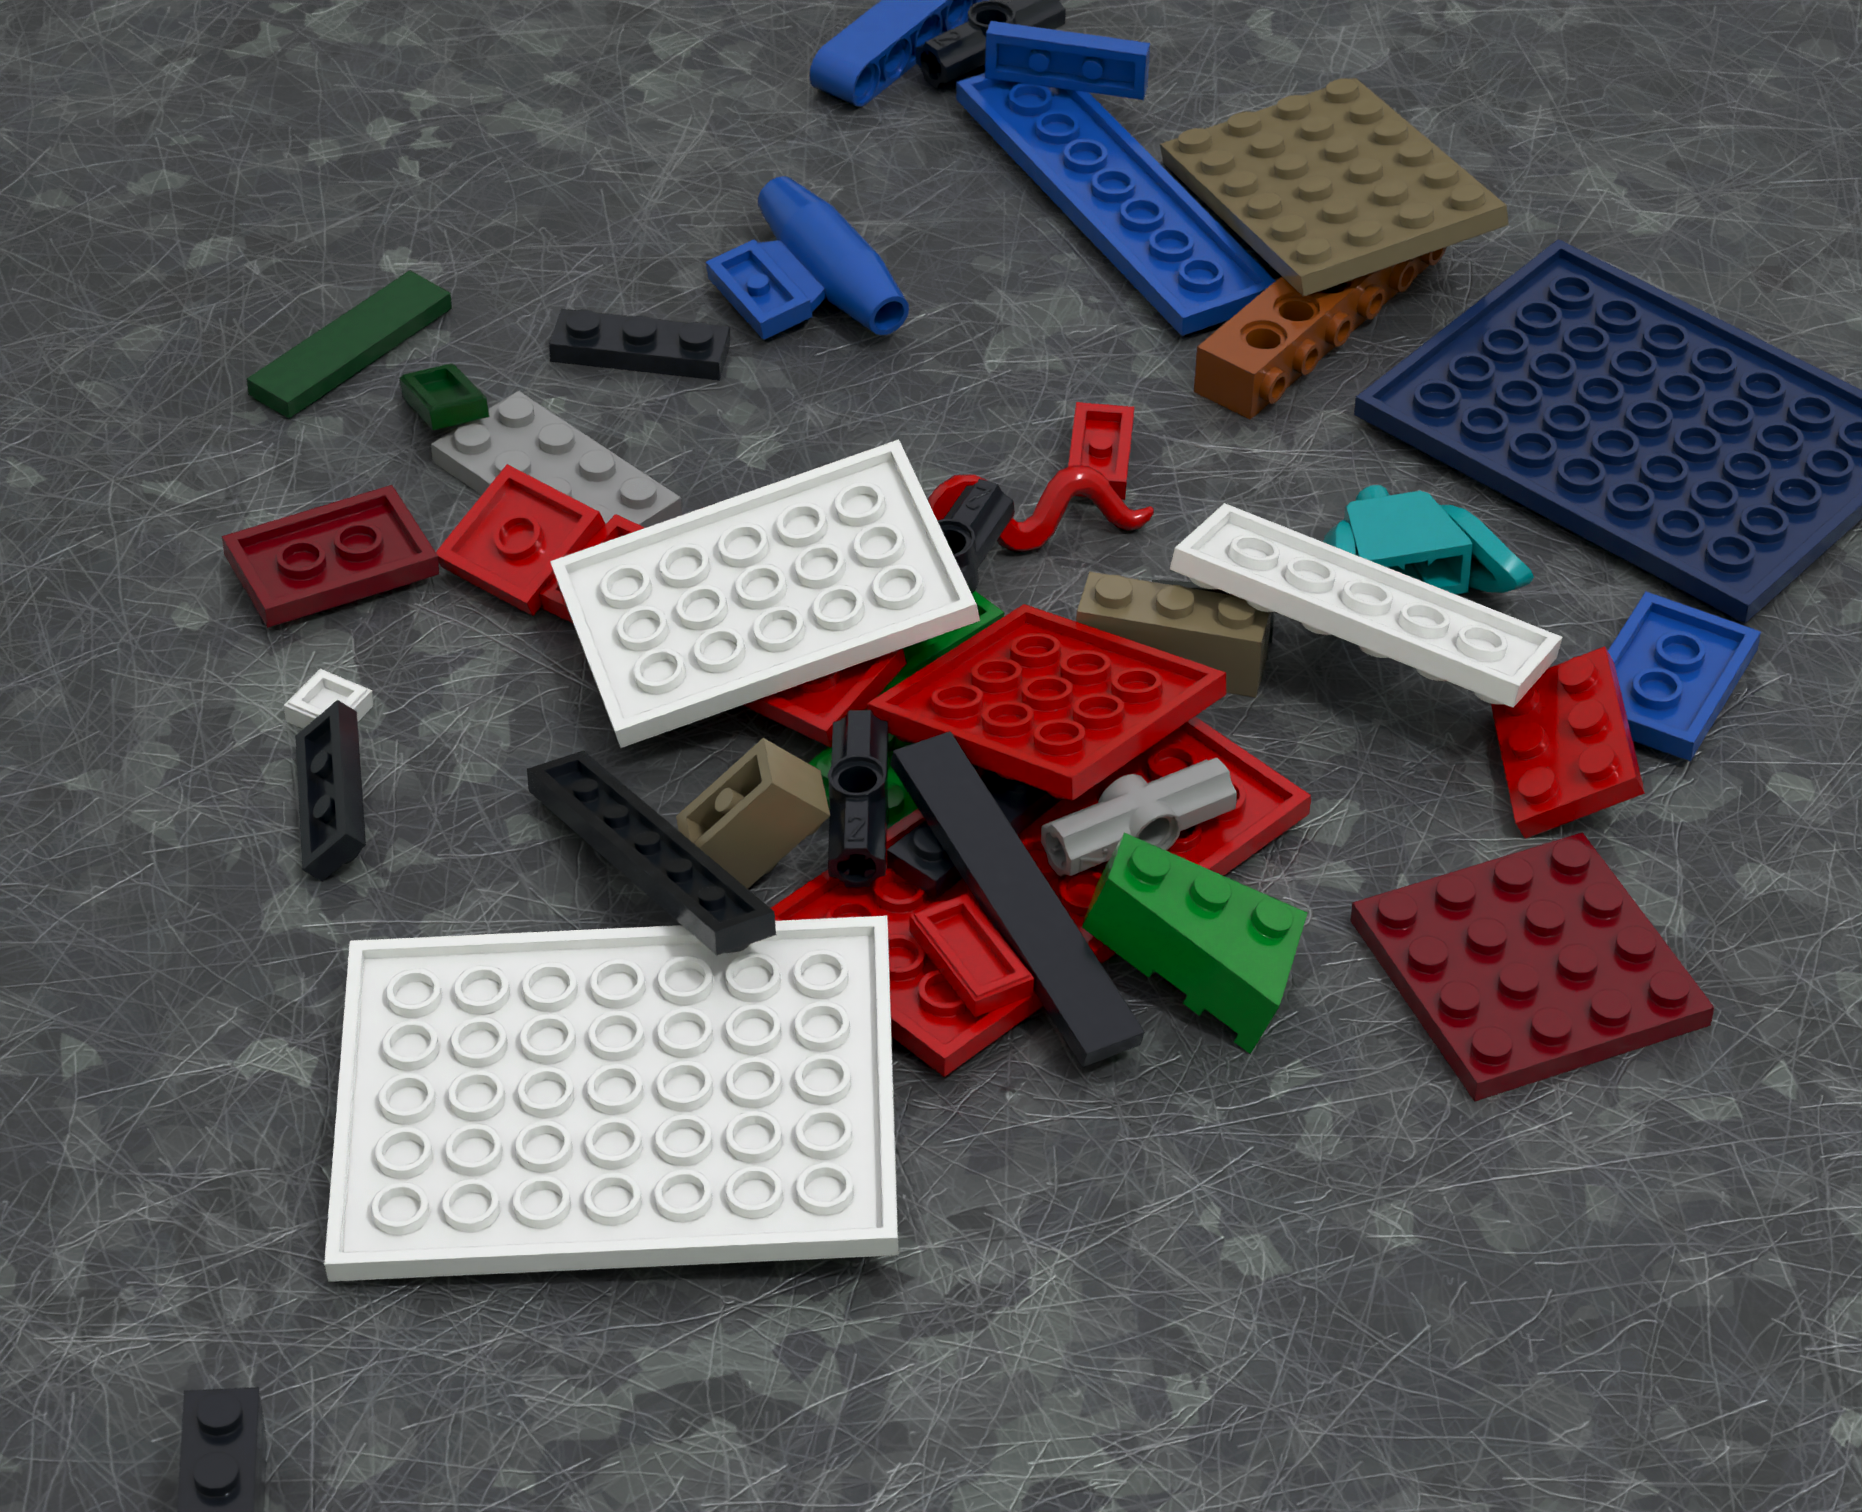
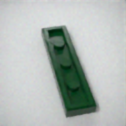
[246,270,452,419]

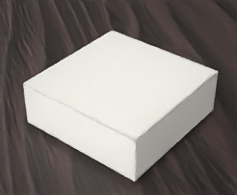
[284,669,373,729]

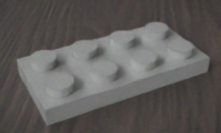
[431,391,682,528]

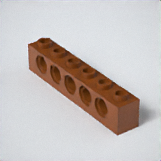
[1194,247,1446,420]

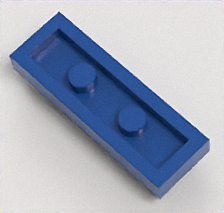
[985,21,1150,100]

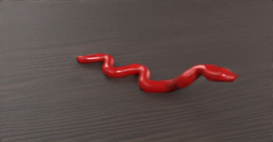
[700,465,1154,553]

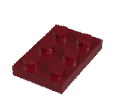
[222,485,439,628]

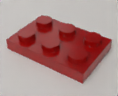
[1491,646,1645,839]

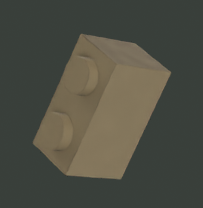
[676,738,830,889]

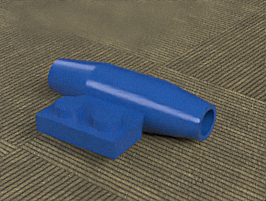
[705,176,909,340]

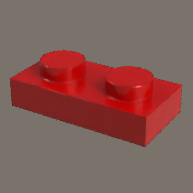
[1068,402,1135,500]

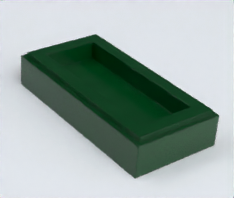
[399,363,490,430]

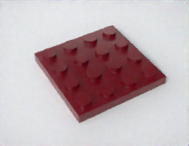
[1350,832,1714,1102]

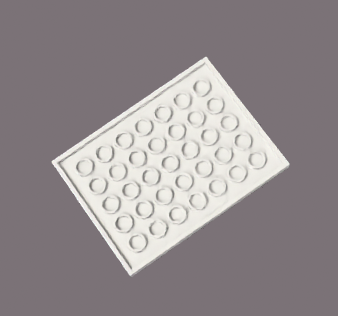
[324,916,899,1282]

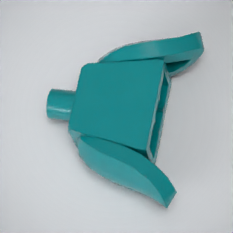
[1323,485,1534,594]

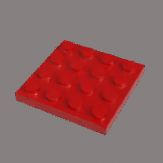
[867,604,1226,801]

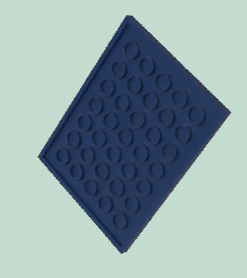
[1354,239,1862,624]

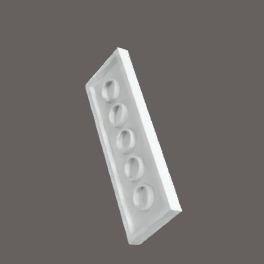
[1170,503,1563,708]

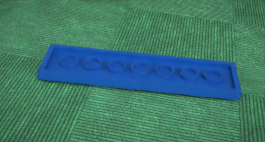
[956,73,1275,336]

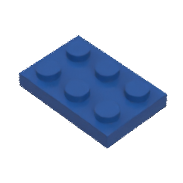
[1608,592,1761,761]

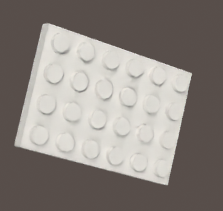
[550,439,980,748]

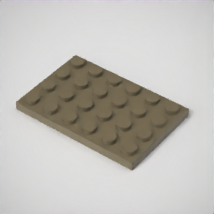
[1160,78,1509,297]

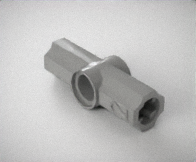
[1041,757,1237,878]

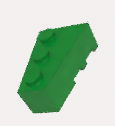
[1082,832,1308,1055]

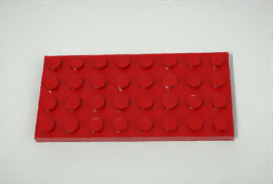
[771,716,1311,1077]

